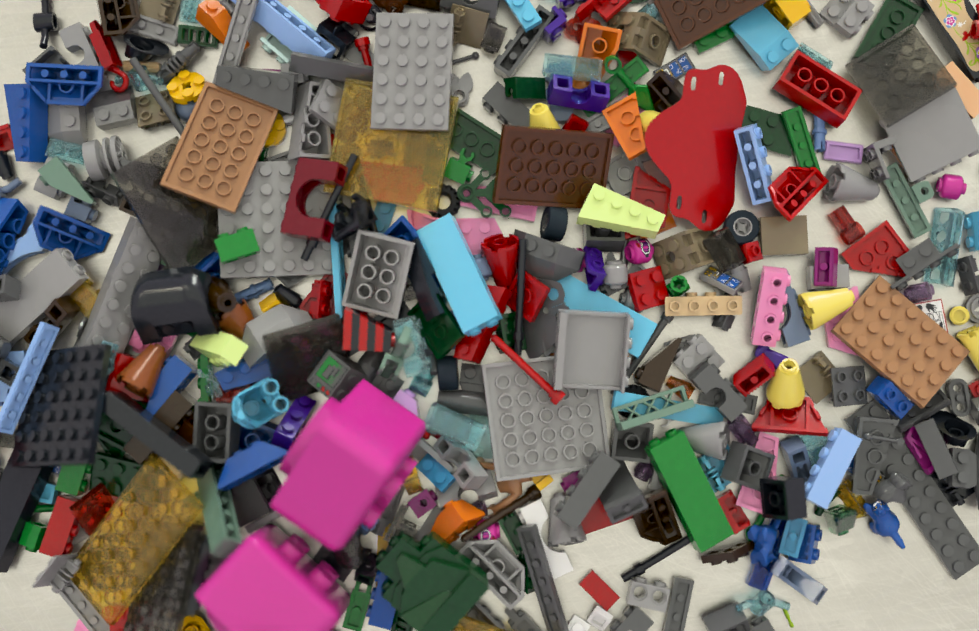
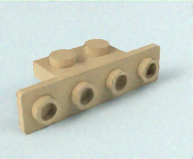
[664,292,742,316]

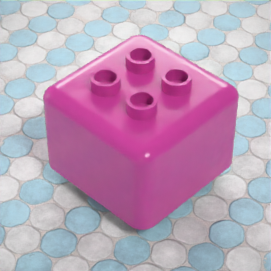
[269,379,426,551]
[195,524,350,631]

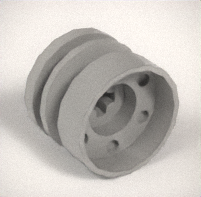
[82,135,127,182]

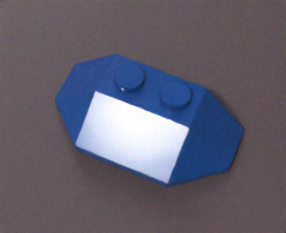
[25,62,104,106]
[32,205,111,260]
[217,440,289,491]

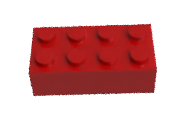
[772,50,863,128]

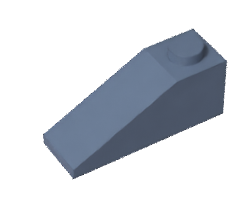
[779,435,812,483]

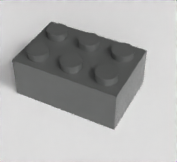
[193,401,240,463]

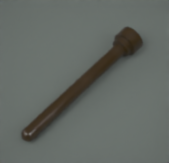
[460,484,542,542]

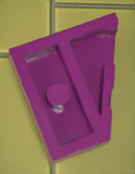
[903,424,934,475]

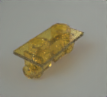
[838,478,867,519]

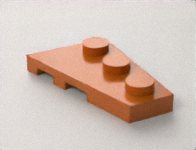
[602,92,646,161]

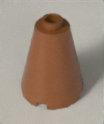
[215,298,254,341]
[115,343,167,399]

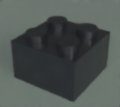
[759,476,807,521]

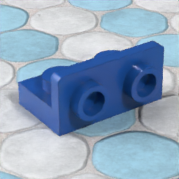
[788,523,822,564]

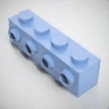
[733,123,772,205]
[804,427,862,510]

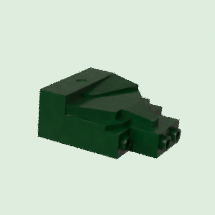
[375,531,489,631]

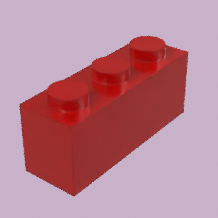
[39,494,86,557]

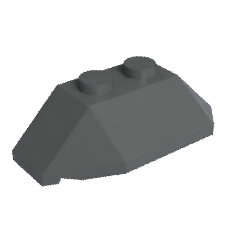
[514,229,586,281]

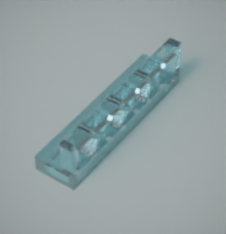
[924,207,965,287]

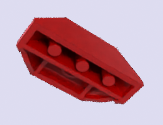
[767,167,829,222]

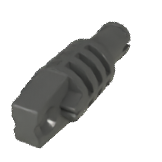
[155,40,201,84]

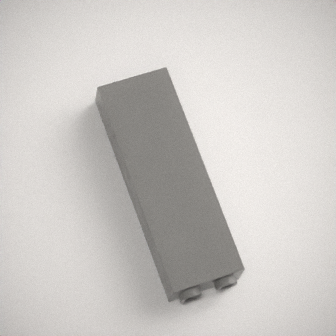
[0,248,89,346]

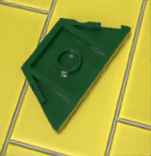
[741,105,792,158]
[98,401,148,458]

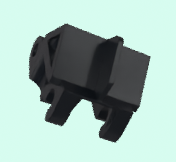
[316,17,359,61]
[332,193,378,242]

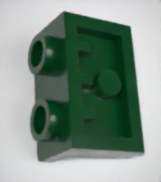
[496,312,527,354]

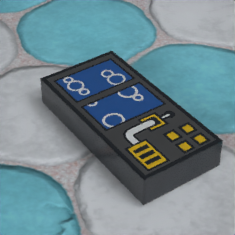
[653,52,696,80]

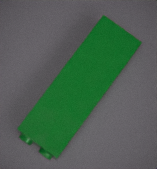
[644,428,734,553]

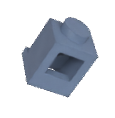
[64,196,98,224]

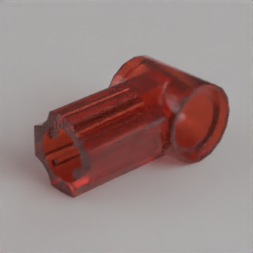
[829,205,865,246]

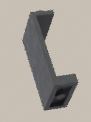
[599,459,648,525]

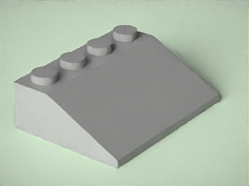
[341,229,415,320]

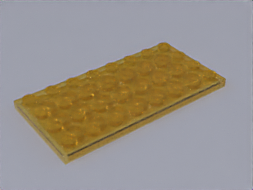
[70,454,204,626]

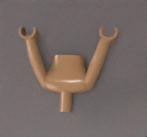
[476,457,532,517]

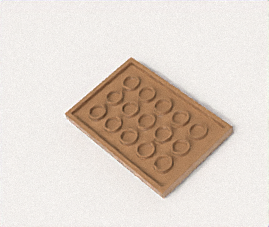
[160,81,279,214]
[830,275,970,409]

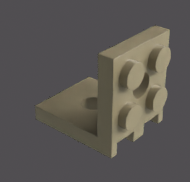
[607,12,671,67]
[652,227,723,280]

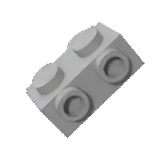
[819,0,875,38]
[673,334,725,387]

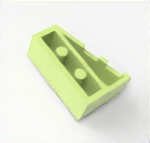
[190,331,249,367]

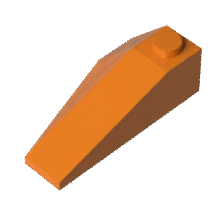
[572,22,623,89]
[429,499,486,544]

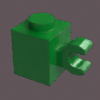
[443,148,475,184]
[19,521,48,552]

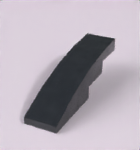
[408,238,444,321]

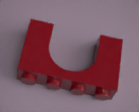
[280,157,348,243]

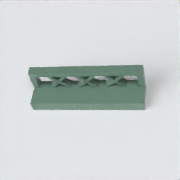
[611,385,695,431]

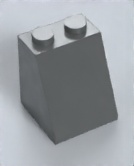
[231,467,282,528]

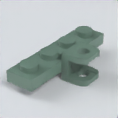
[883,162,934,239]
[377,326,413,382]

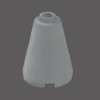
[823,163,880,201]
[679,421,730,460]
[548,492,587,547]

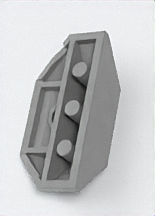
[48,104,88,155]
[242,304,318,368]
[459,539,525,610]

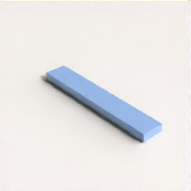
[0,321,60,435]

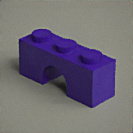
[547,74,610,113]
[271,393,316,450]

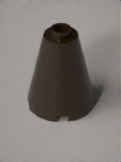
[208,276,236,315]

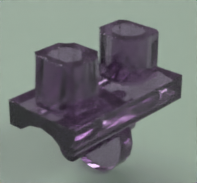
[727,414,758,446]

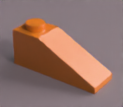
[195,0,250,52]

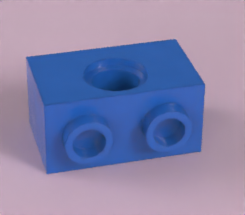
[865,376,914,419]

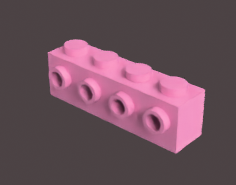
[750,266,791,347]

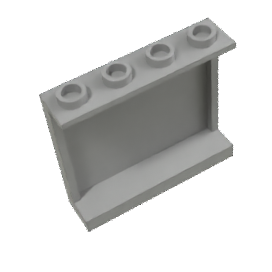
[879,84,979,184]
[552,309,634,394]

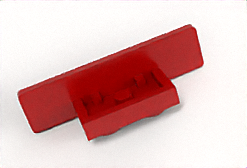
[575,0,632,22]

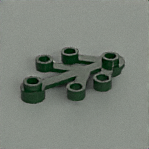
[457,168,511,218]

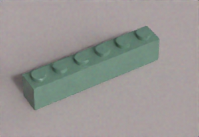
[197,463,242,560]

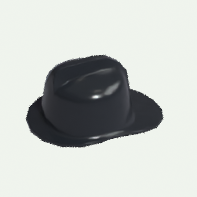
[123,34,169,62]
[930,410,977,447]

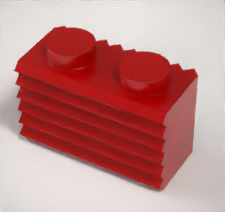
[733,353,775,397]

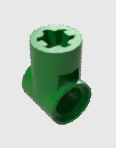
[666,275,690,297]

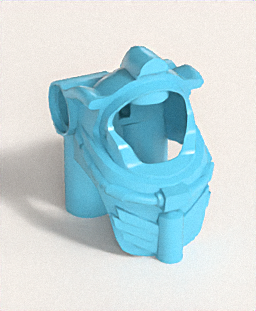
[231,377,289,429]

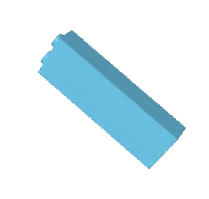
[416,213,503,337]
[548,275,658,359]

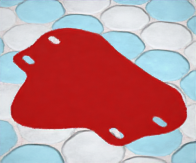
[644,65,747,231]

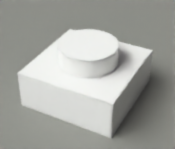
[587,605,613,631]
[567,614,591,631]

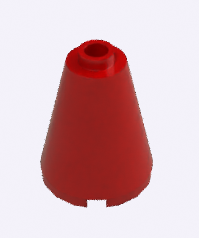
[481,234,519,289]

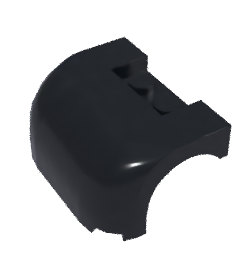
[131,266,220,345]

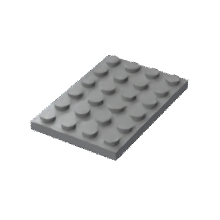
[371,12,454,132]

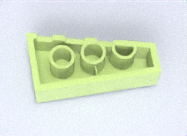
[576,183,666,239]

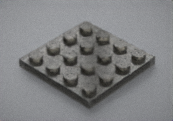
[845,24,957,128]
[262,313,348,401]

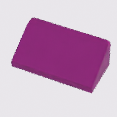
[814,247,838,287]

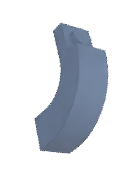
[770,556,828,605]

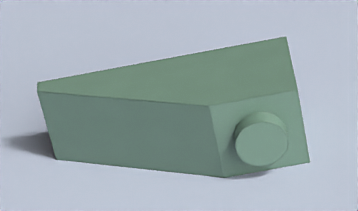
[37,156,98,206]

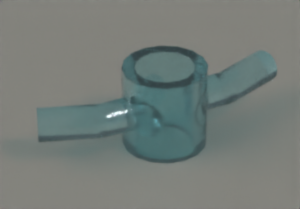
[115,65,164,92]
[735,590,790,616]

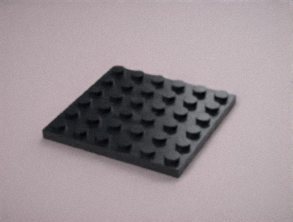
[11,344,112,468]

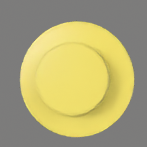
[949,306,970,325]

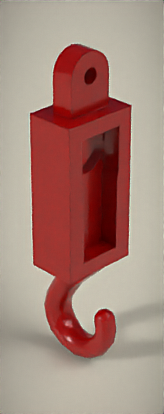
[89,20,130,93]

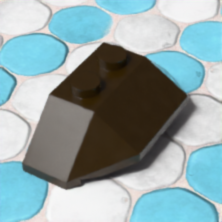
[96,0,140,37]
[646,70,683,113]
[632,488,683,546]

